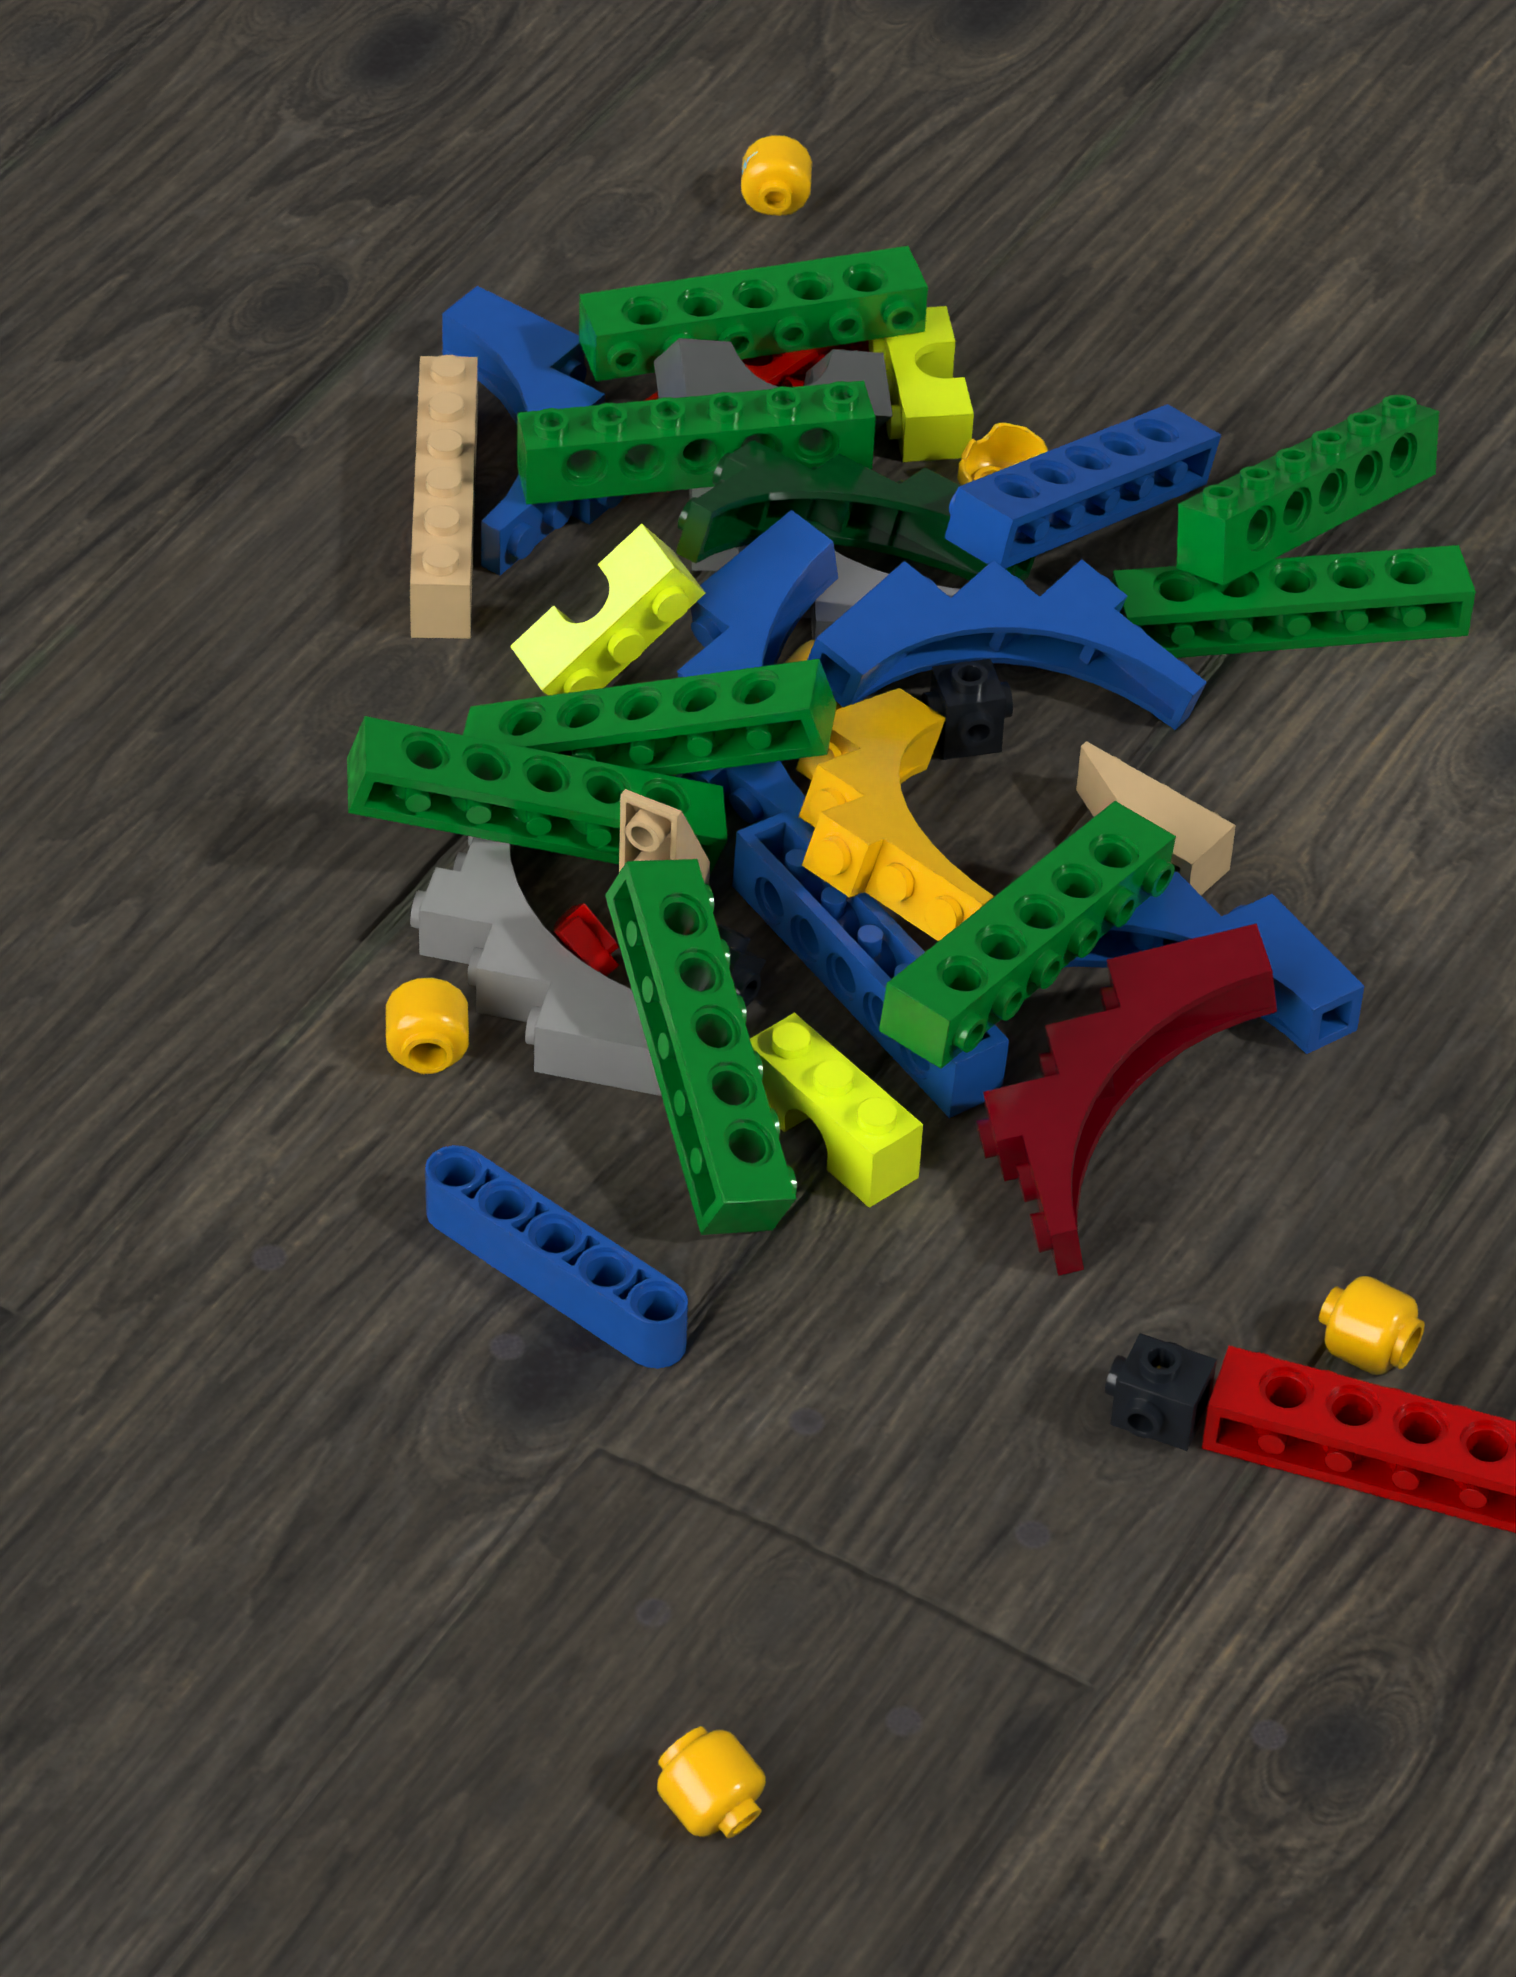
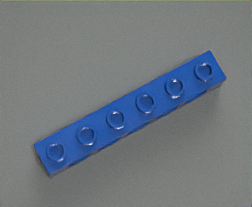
[945,404,1221,569]
[732,810,1009,1118]

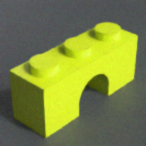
[869,306,974,462]
[510,524,706,696]
[750,1012,923,1208]

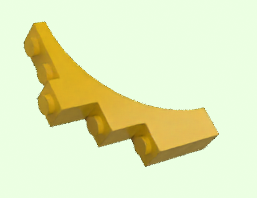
[796,688,995,941]

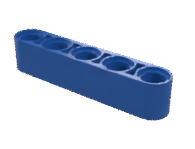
[425,1145,688,1369]

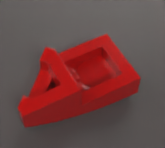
[553,903,619,976]

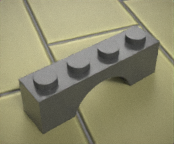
[654,338,893,431]

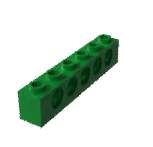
[579,246,928,381]
[517,380,876,505]
[1176,395,1439,585]
[1112,545,1476,658]
[463,659,837,775]
[347,716,727,875]
[879,801,1176,1069]
[605,859,797,1235]

